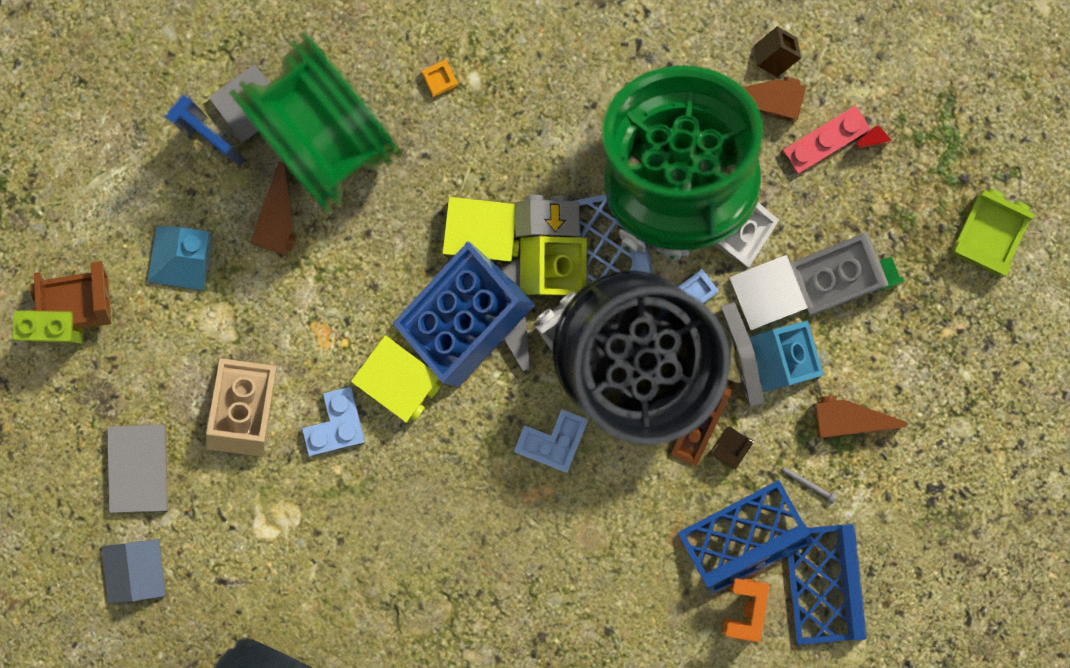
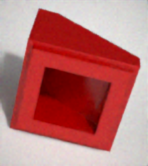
[854,125,892,150]

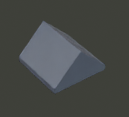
[102,539,166,603]

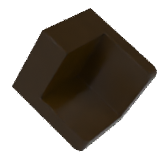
[754,26,801,77]
[710,427,754,470]

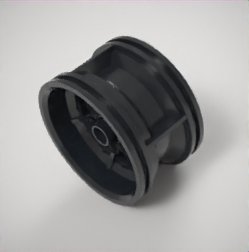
[552,270,730,445]

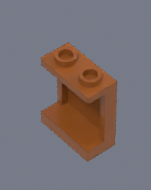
[30,261,111,330]

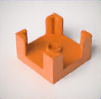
[721,578,770,642]

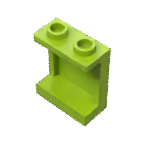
[950,188,1035,278]
[13,311,84,344]

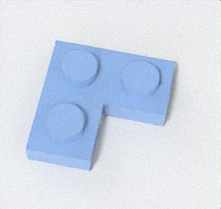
[302,387,365,456]
[514,409,588,473]

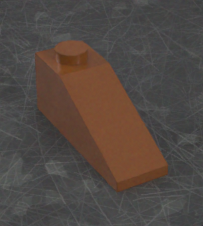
[743,77,806,123]
[250,162,297,256]
[671,380,734,466]
[813,395,906,438]

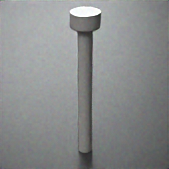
[782,466,838,504]

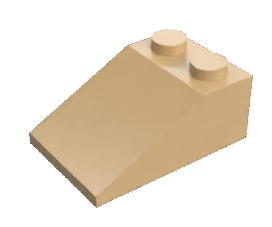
[206,358,276,457]

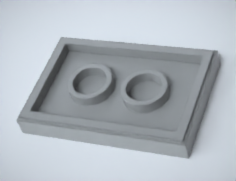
[790,232,889,316]
[107,425,168,513]

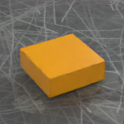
[420,59,459,98]

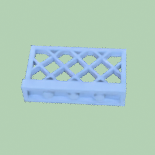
[575,194,654,284]

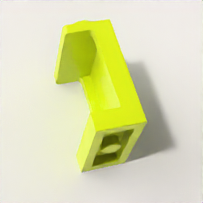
[443,197,520,263]
[351,335,442,423]

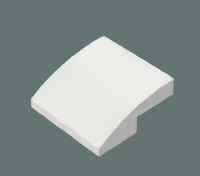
[730,255,808,330]

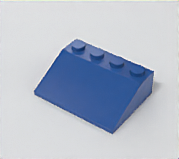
[393,241,535,387]

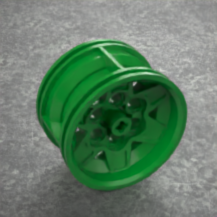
[229,32,403,215]
[602,65,763,251]

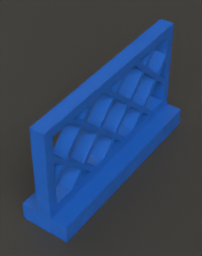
[165,93,245,167]
[678,480,813,596]
[785,523,867,645]

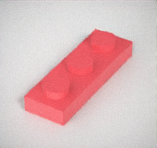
[783,105,871,175]

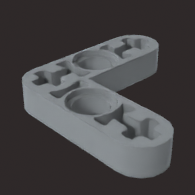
[720,302,764,408]

